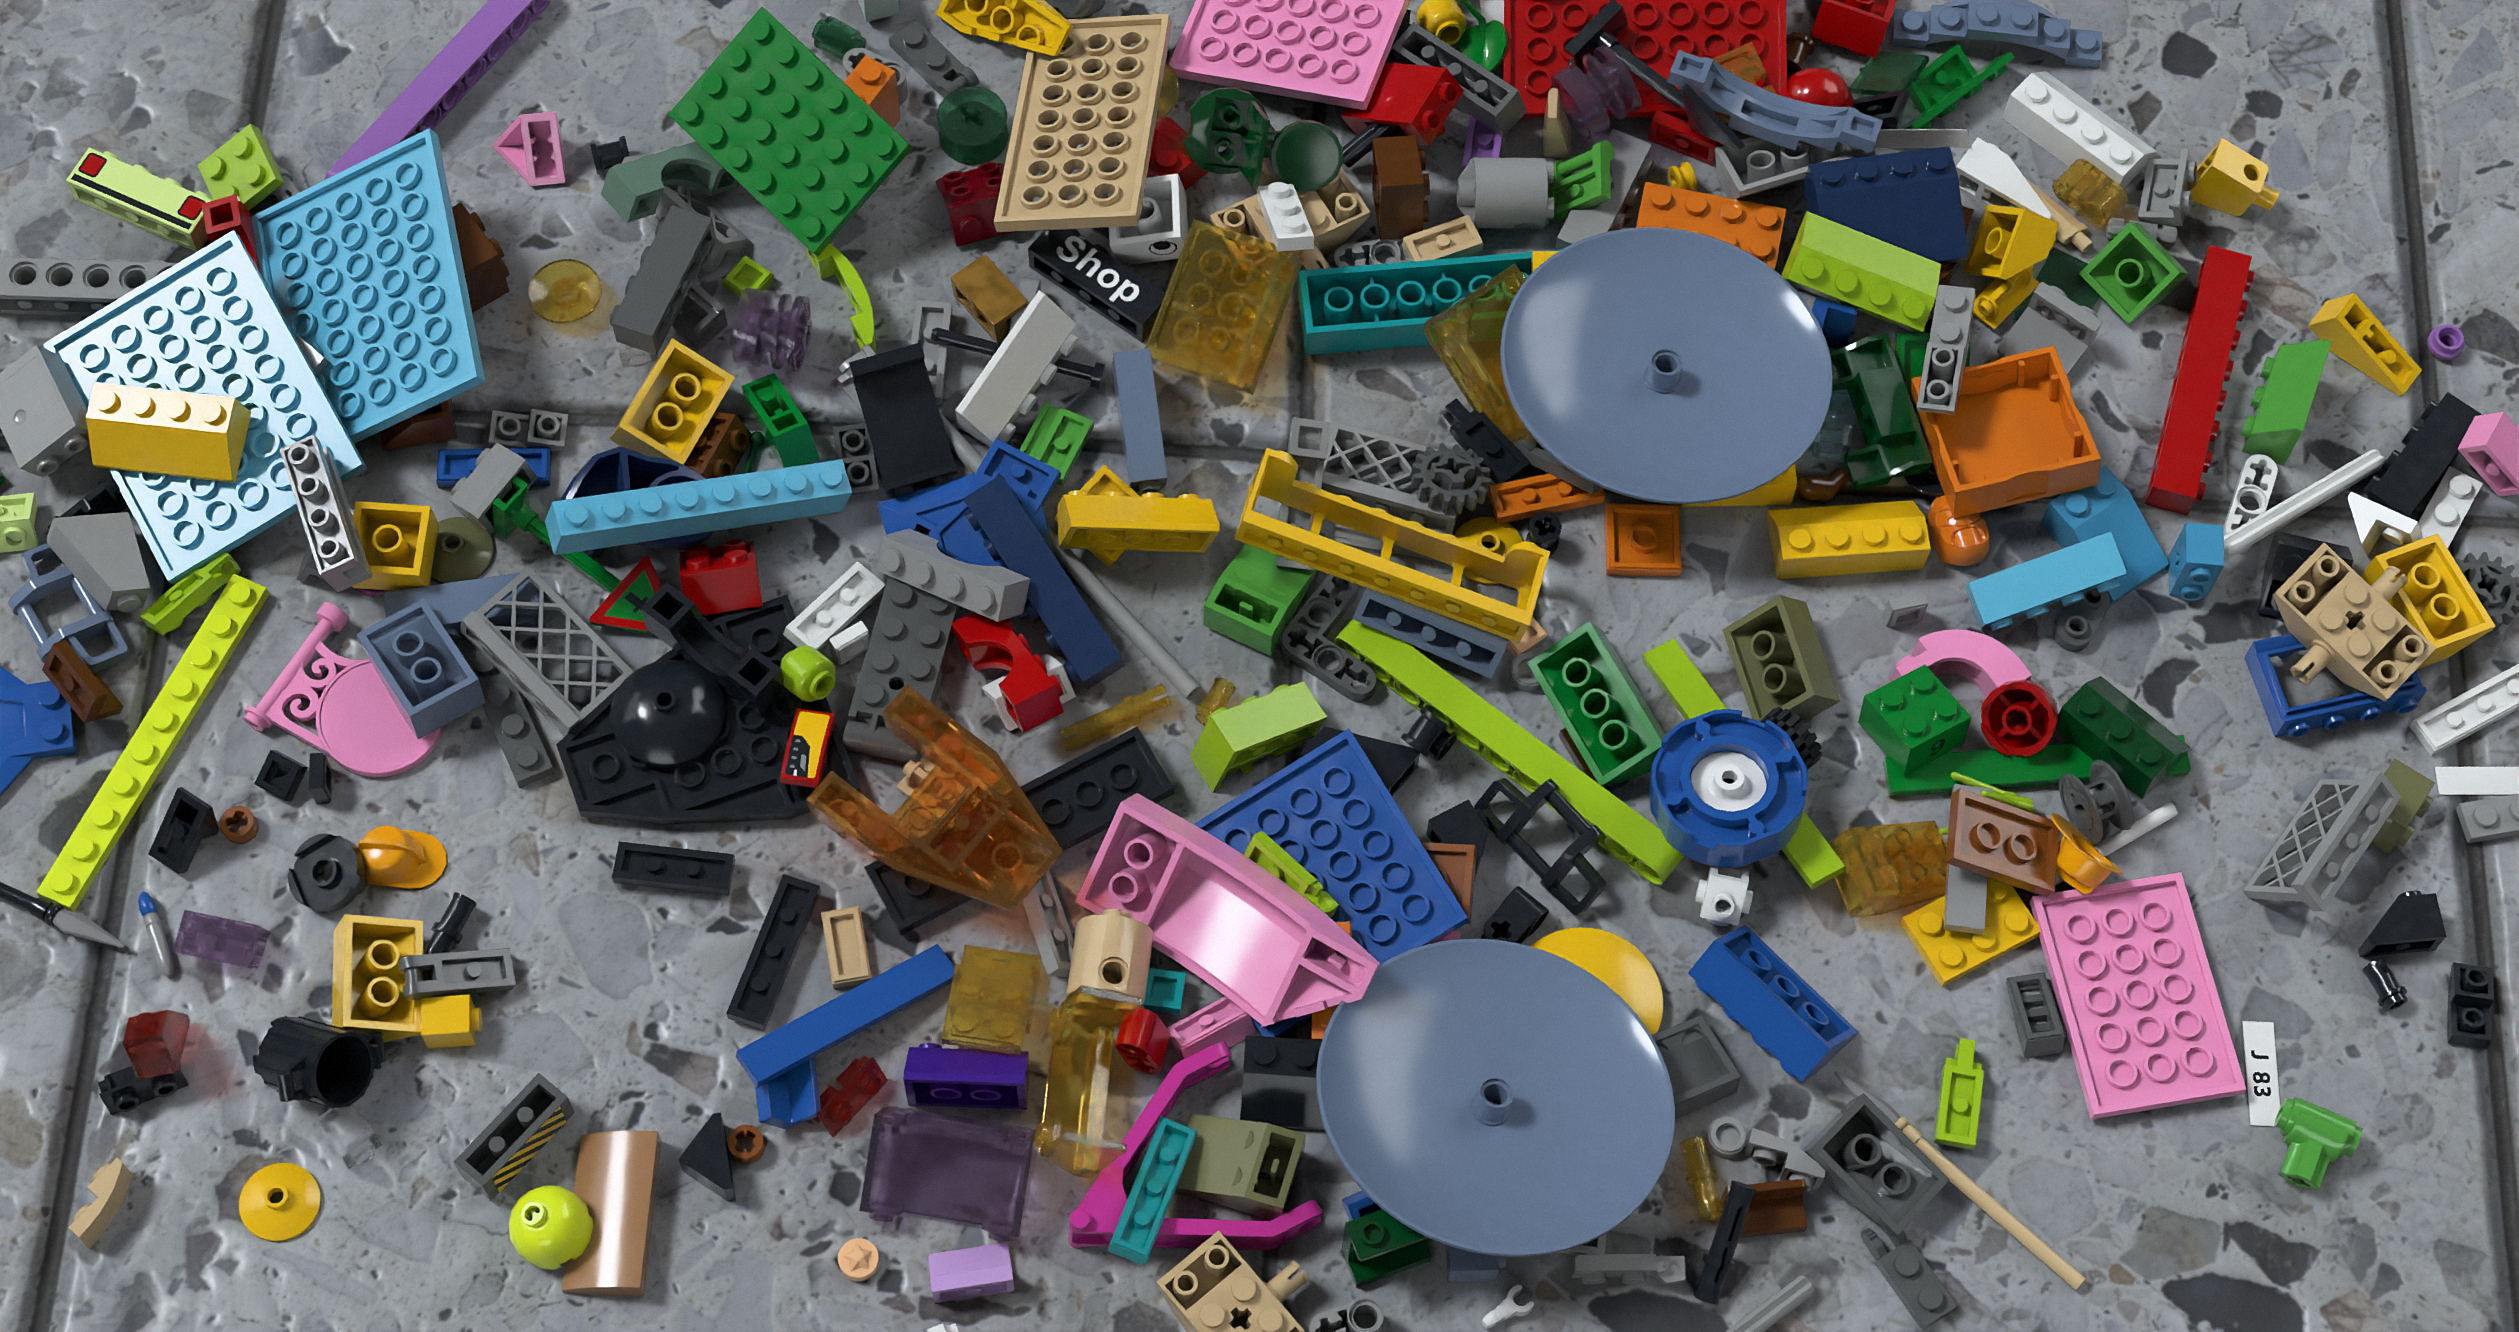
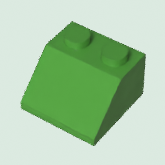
[2079,222,2189,324]

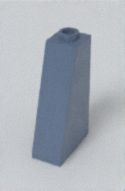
[1112,348,1167,494]

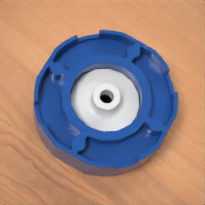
[1649,709,1808,868]

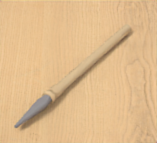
[1834,1071,2086,1291]

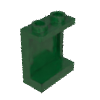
[1341,1209,1432,1288]

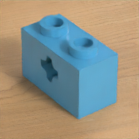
[2168,522,2224,601]

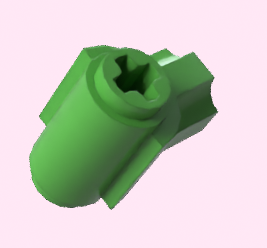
[2274,1097,2363,1191]

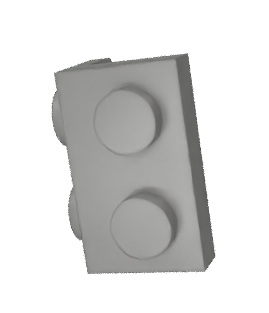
[2138,148,2197,226]

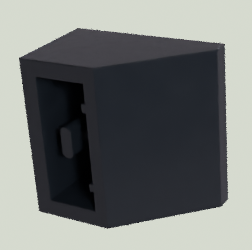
[2258,531,2354,618]

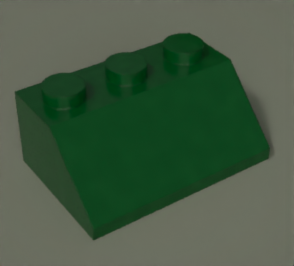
[2056,676,2190,799]

